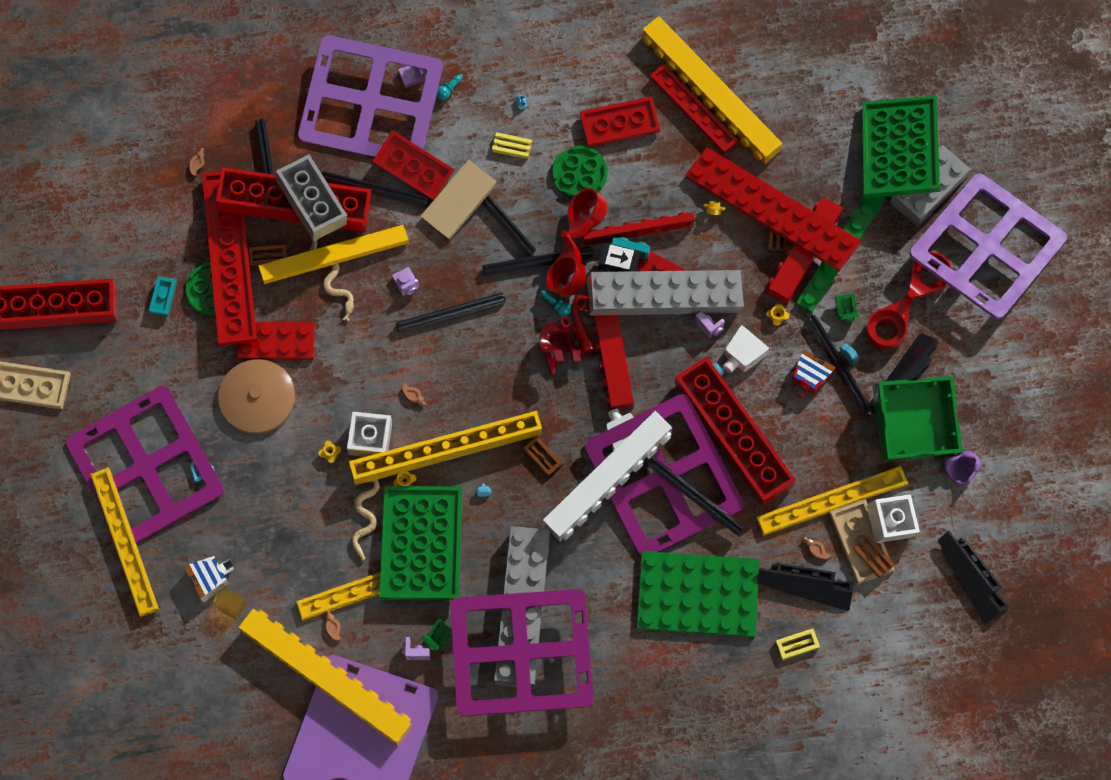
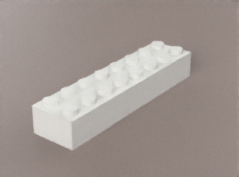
[543,411,672,541]

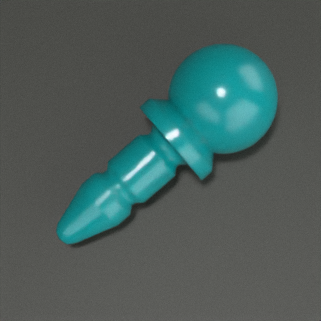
[436,74,463,100]
[541,290,571,317]

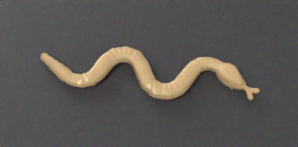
[310,239,354,321]
[352,479,380,560]

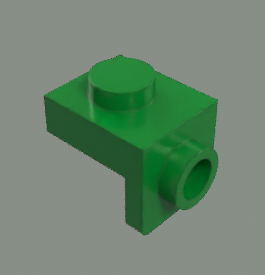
[834,292,860,322]
[422,619,452,651]

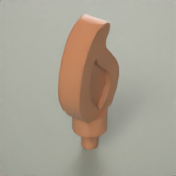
[190,148,205,177]
[403,383,427,407]
[803,537,830,560]
[326,611,342,641]

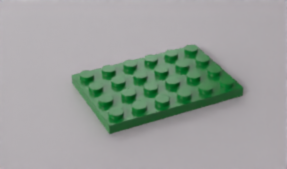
[862,95,941,198]
[380,486,462,601]
[637,551,760,638]

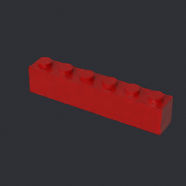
[767,197,843,305]
[589,312,634,411]

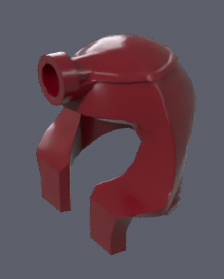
[539,316,581,374]

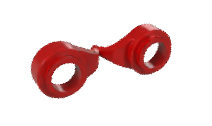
[546,188,607,298]
[866,252,952,350]

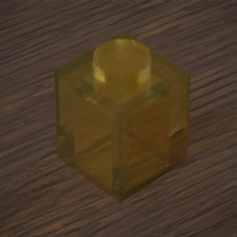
[214,587,247,620]

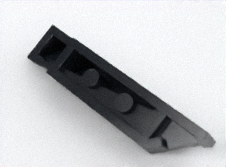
[869,334,939,410]
[938,531,1009,624]
[757,563,854,611]

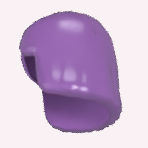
[945,451,981,486]

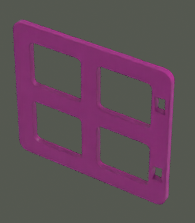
[66,386,224,544]
[585,394,744,557]
[450,589,593,716]

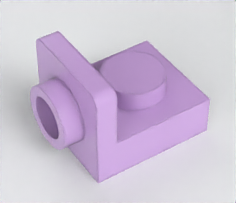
[398,66,427,88]
[392,267,419,296]
[695,311,725,338]
[402,637,430,660]

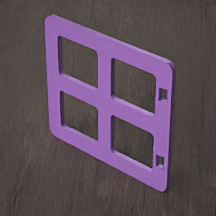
[298,35,443,157]
[909,173,1067,319]

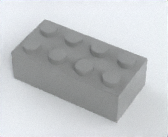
[890,145,971,227]
[276,155,347,241]

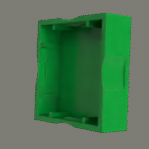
[872,376,963,462]

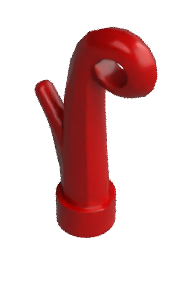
[567,295,596,355]

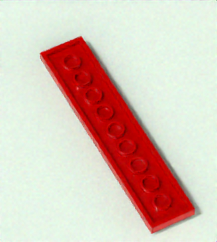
[685,147,861,272]
[202,169,257,346]

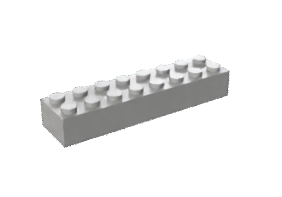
[587,270,744,316]
[495,526,550,689]

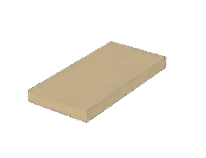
[421,160,498,240]
[0,361,71,410]
[829,499,894,585]

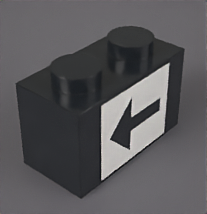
[598,242,641,272]

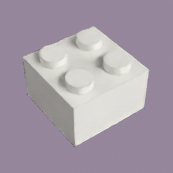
[347,412,392,457]
[867,495,920,543]

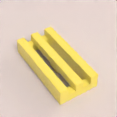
[492,132,532,159]
[776,628,820,661]

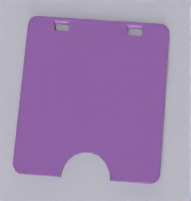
[283,655,438,780]

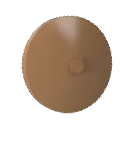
[218,359,296,435]

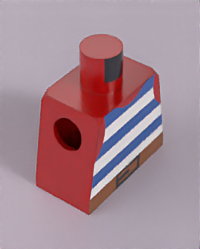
[791,349,836,398]

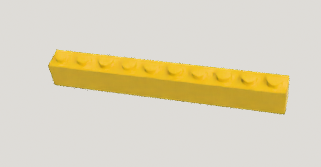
[642,16,783,164]
[349,411,542,485]
[239,609,412,746]

